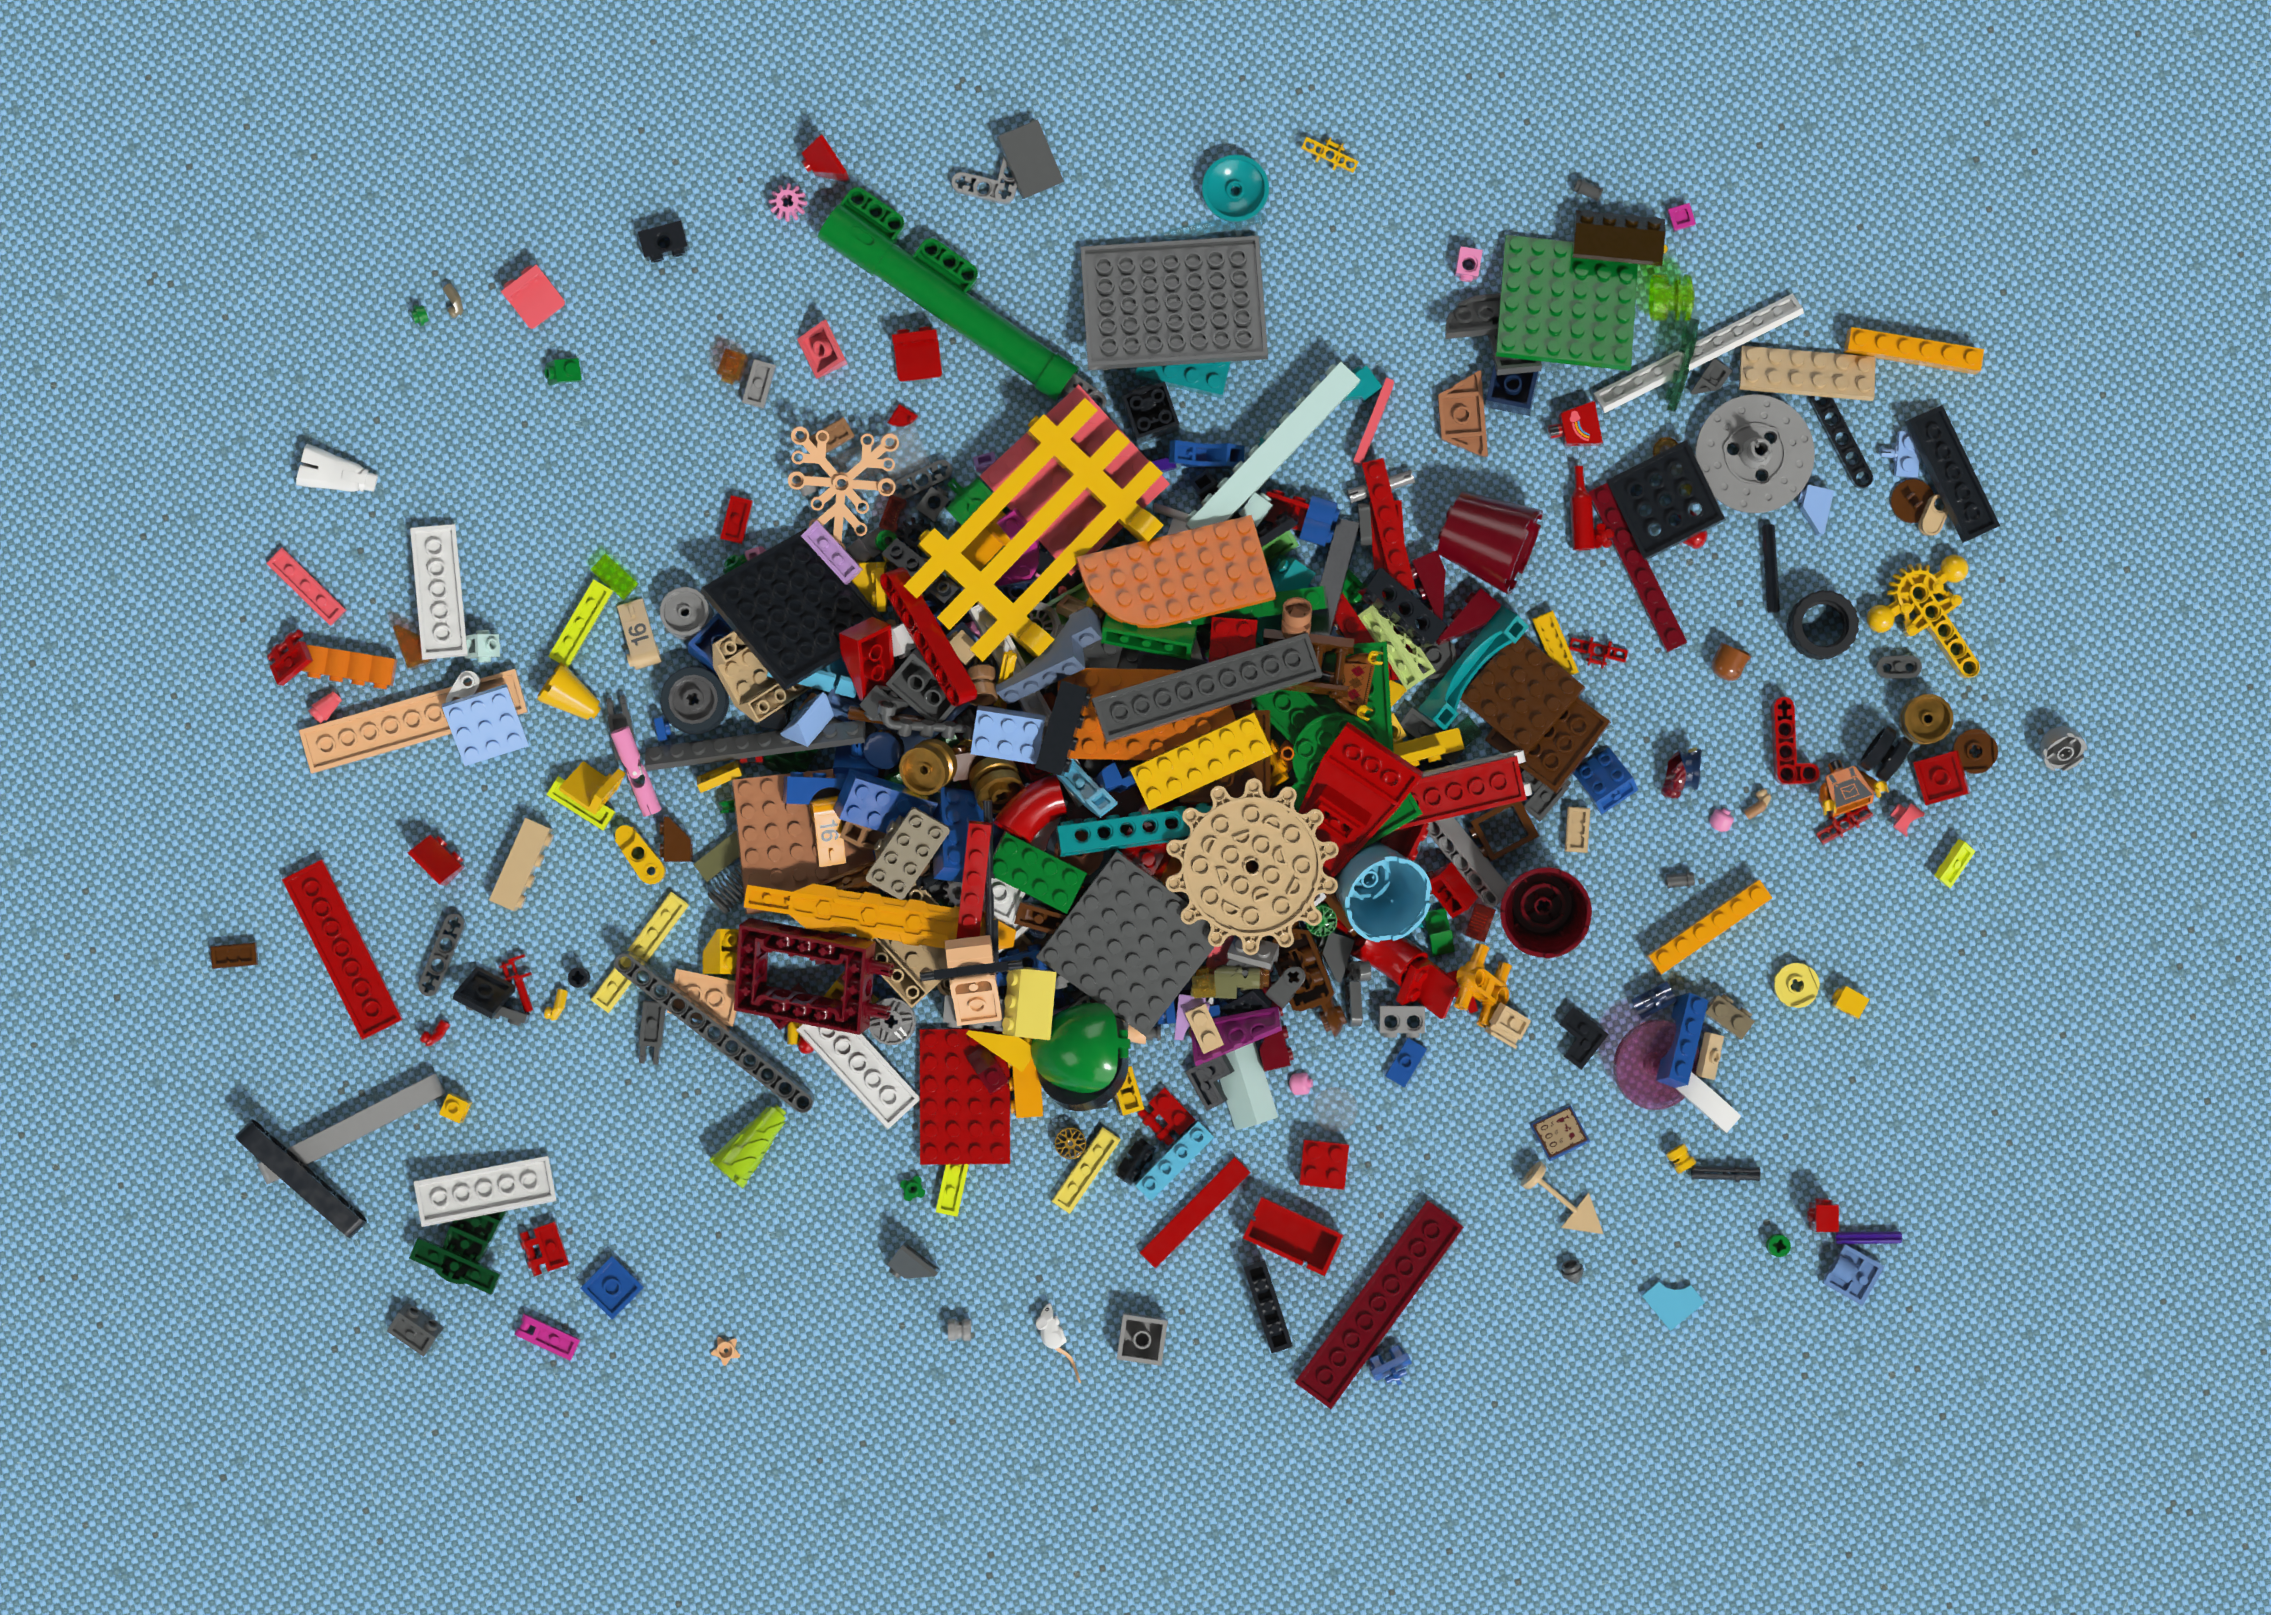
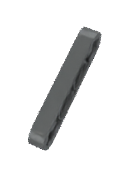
[418,914,466,996]

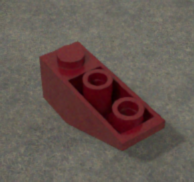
[1411,550,1446,621]
[1436,588,1501,645]

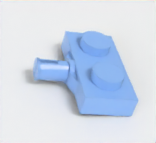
[1880,431,1920,478]

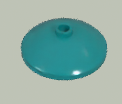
[1202,155,1269,222]

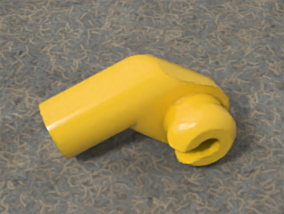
[544,989,568,1021]
[787,1022,802,1045]

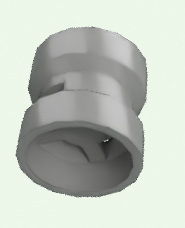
[948,1319,971,1341]

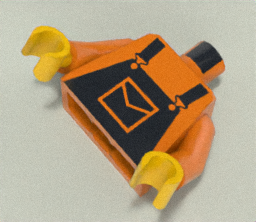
[1818,760,1889,817]

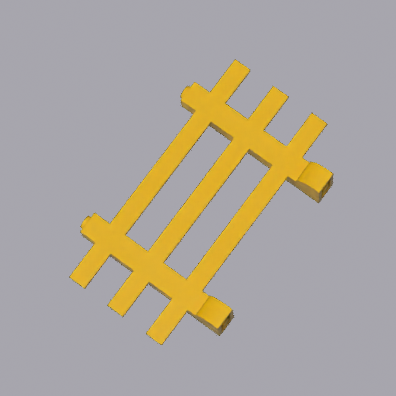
[904,398,1164,662]

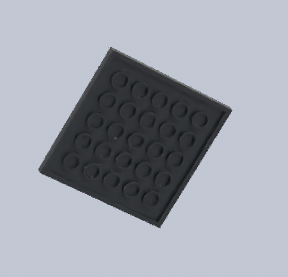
[701,528,887,691]

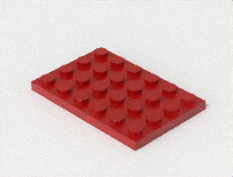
[920,1029,1011,1165]

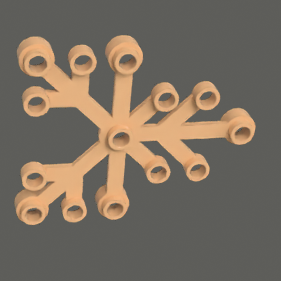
[788,426,899,550]

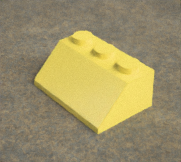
[1002,967,1056,1040]

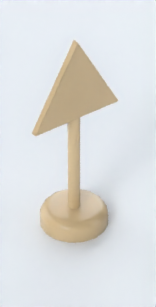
[1521,1161,1603,1234]

